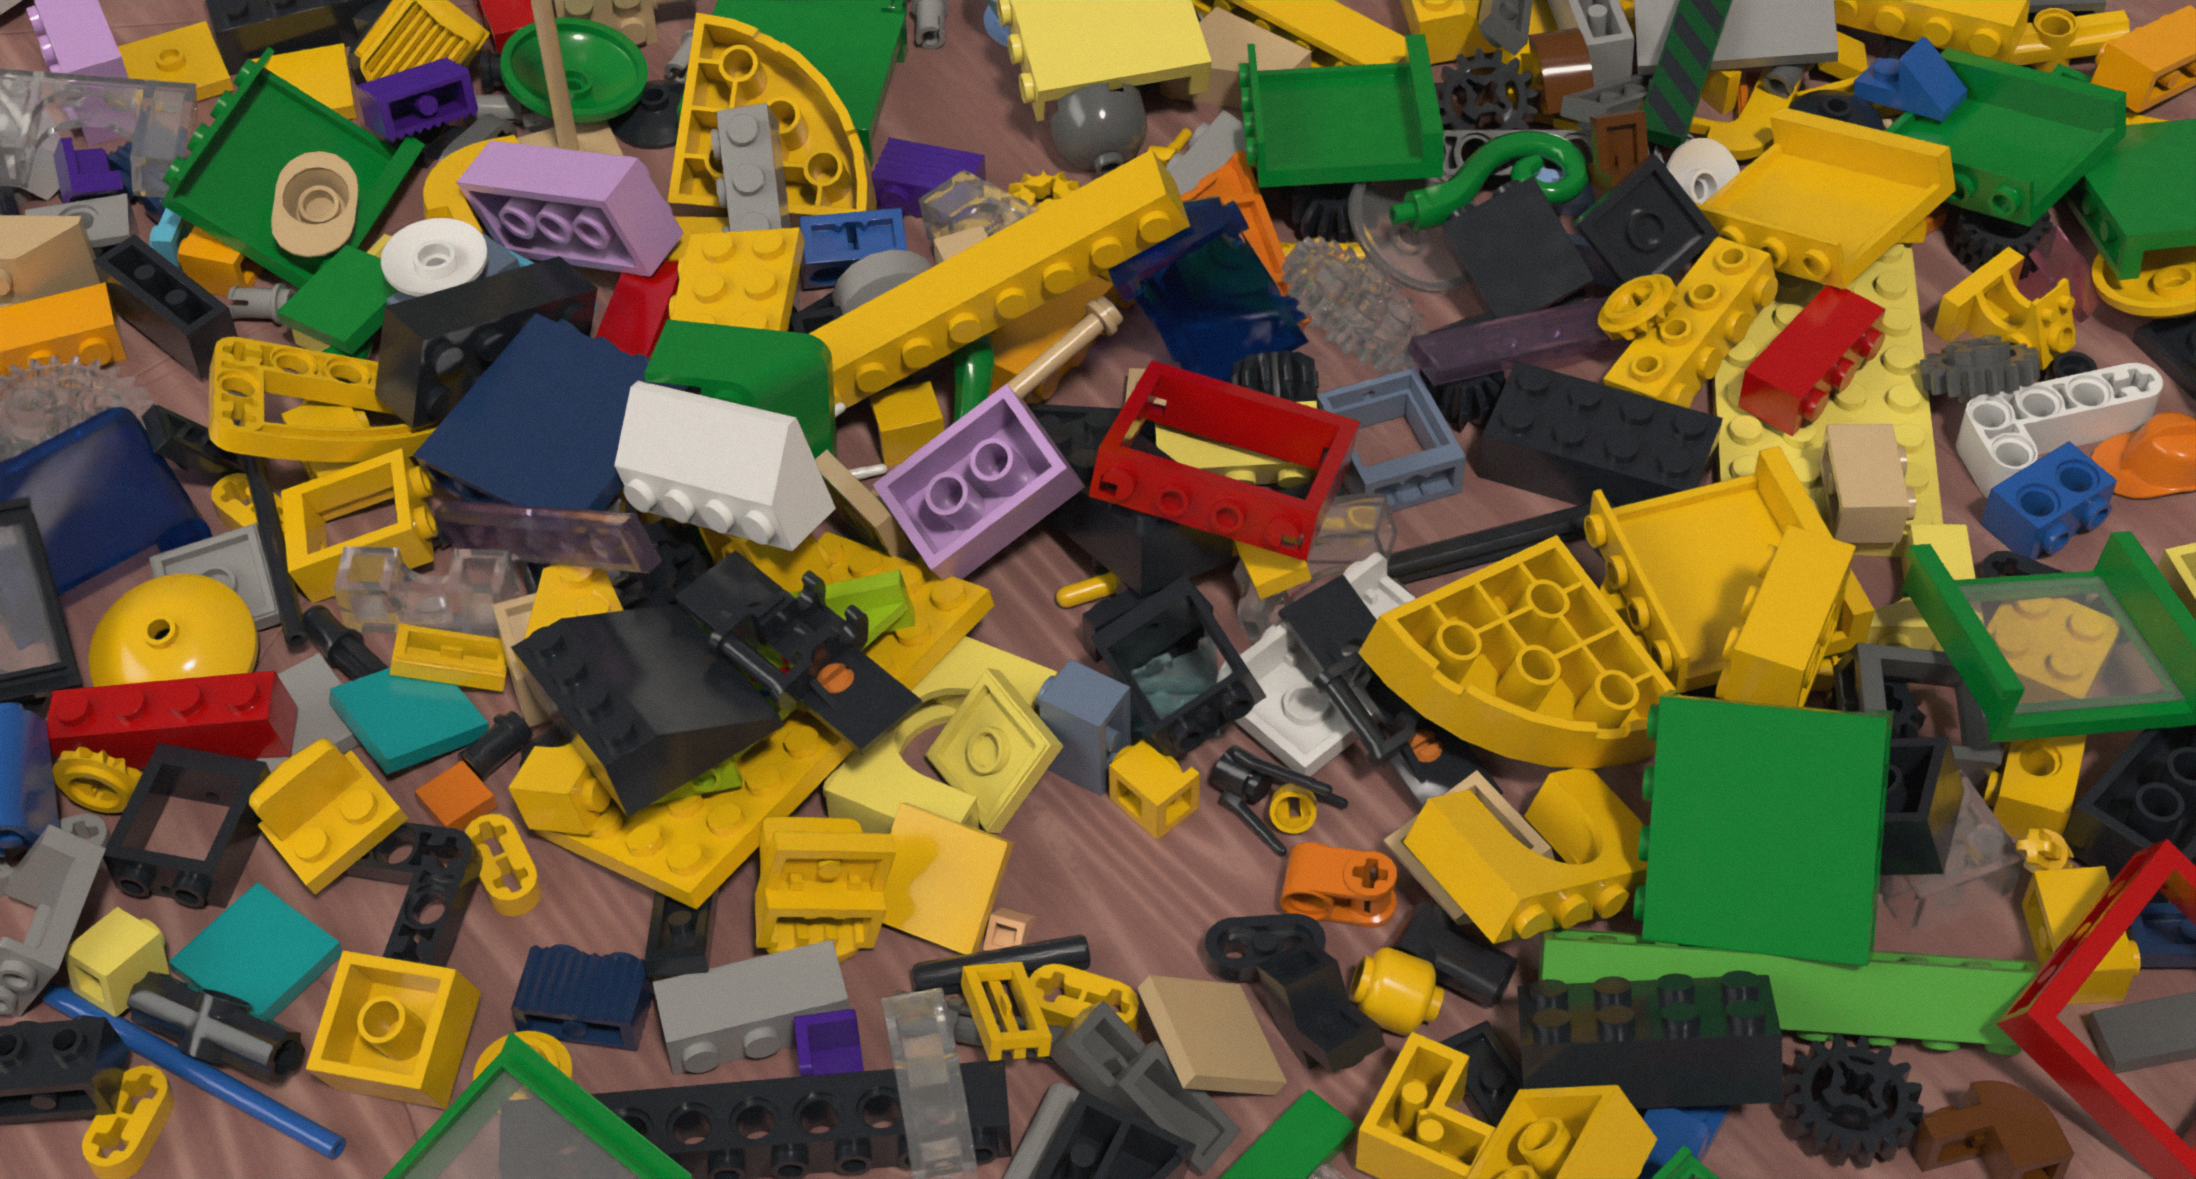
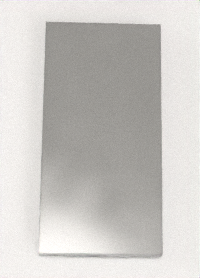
[1634,0,1838,75]

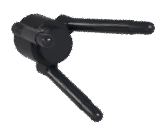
[1213,745,1348,857]

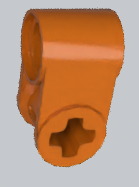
[1280,842,1397,928]

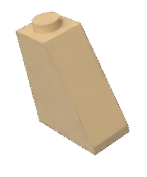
[1160,6,1311,109]

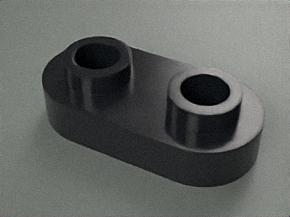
[1205,914,1326,981]

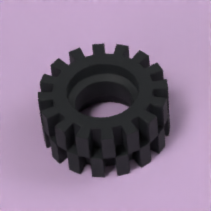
[1952,208,2053,280]

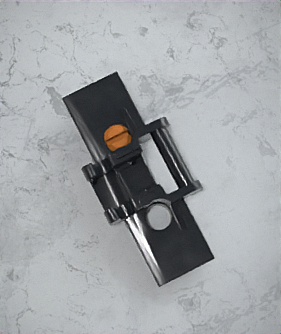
[675,550,923,755]
[1278,574,1503,811]

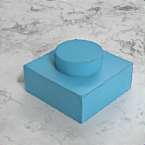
[149,208,193,272]

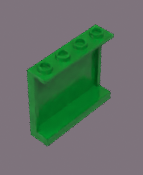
[677,0,908,167]
[1239,34,1444,188]
[161,47,425,289]
[1885,48,2126,227]
[2062,118,2196,280]
[1634,690,1894,967]

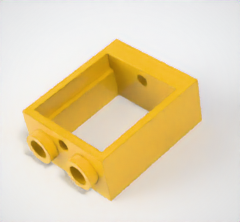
[281,448,438,604]

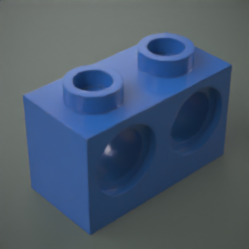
[799,208,907,289]
[1980,441,2117,560]

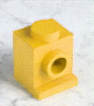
[1109,739,1200,840]

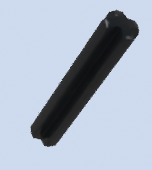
[912,934,1091,997]

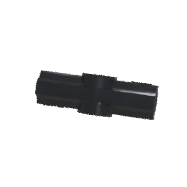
[127,971,305,1083]

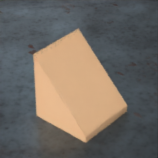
[983,907,1036,951]

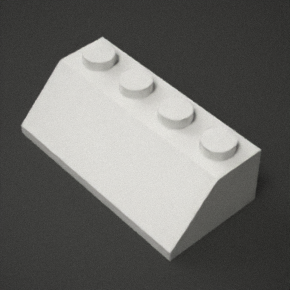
[614,381,836,551]

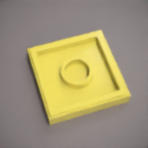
[925,668,1064,833]

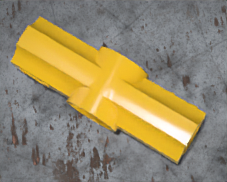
[2009,8,2130,73]

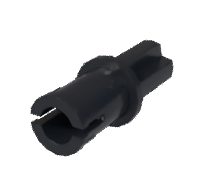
[303,605,388,680]

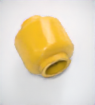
[1348,947,1444,1036]

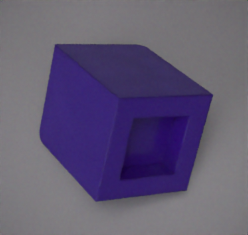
[53,137,124,204]
[794,1009,864,1076]

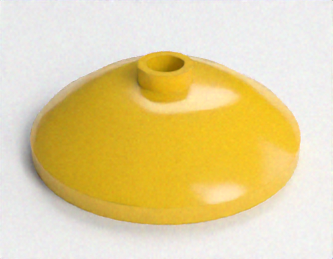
[2092,246,2196,319]
[88,573,259,687]

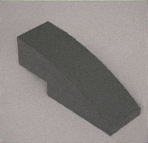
[1050,1000,1241,1176]

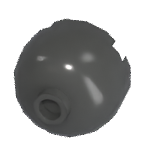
[1046,83,1148,175]

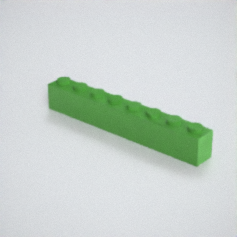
[1538,928,2042,1055]

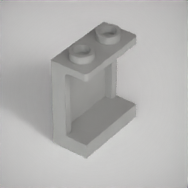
[0,824,106,1017]

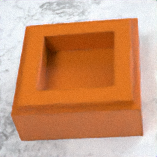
[414,760,498,830]

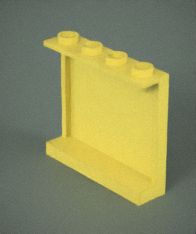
[996,0,1212,121]

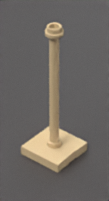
[517,0,624,156]
[815,296,1123,562]

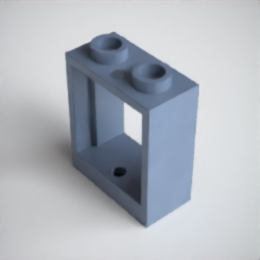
[1316,367,1466,516]

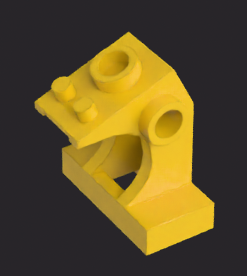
[1933,246,2076,370]

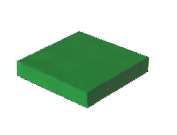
[276,244,398,355]

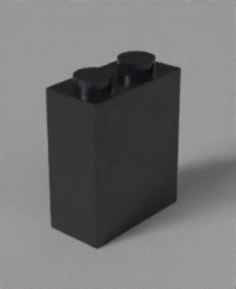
[1442,176,1594,344]

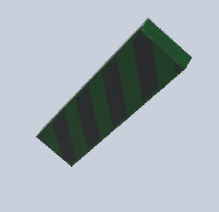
[1642,0,1733,148]

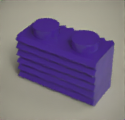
[356,57,478,142]
[871,137,986,223]

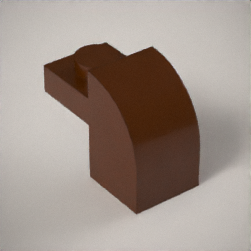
[1520,28,1594,115]
[1587,109,1648,202]
[1912,1080,2074,1179]

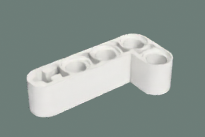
[1956,363,2163,499]

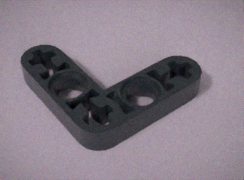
[342,822,483,967]

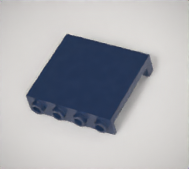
[414,313,701,557]

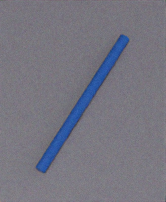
[42,982,346,1160]

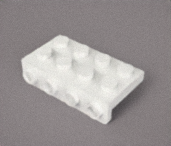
[1217,552,1416,776]

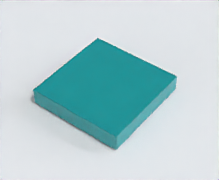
[329,667,489,774]
[168,882,343,1020]

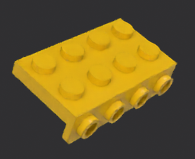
[669,227,805,395]

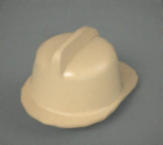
[271,151,359,258]

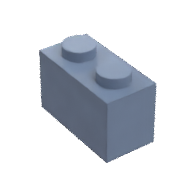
[1036,659,1131,797]

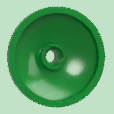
[500,17,648,124]

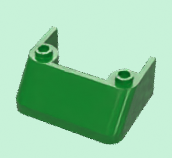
[644,319,838,552]

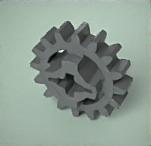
[1920,335,2040,404]

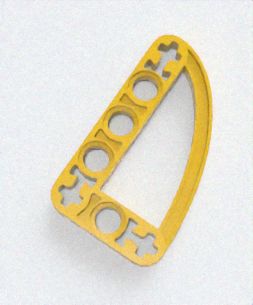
[209,336,444,462]

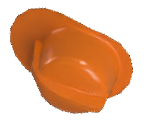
[2091,411,2196,499]

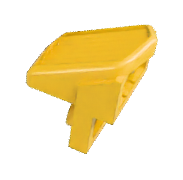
[354,0,490,82]
[249,738,409,895]
[755,816,896,964]

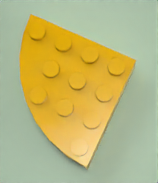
[667,12,877,228]
[1358,535,1680,769]

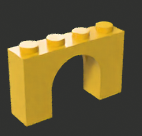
[1403,768,1647,944]

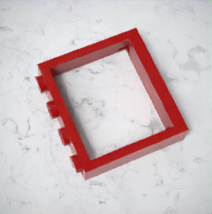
[1089,360,1360,561]
[1996,839,2196,1179]

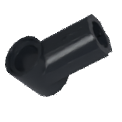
[1389,902,1517,1008]

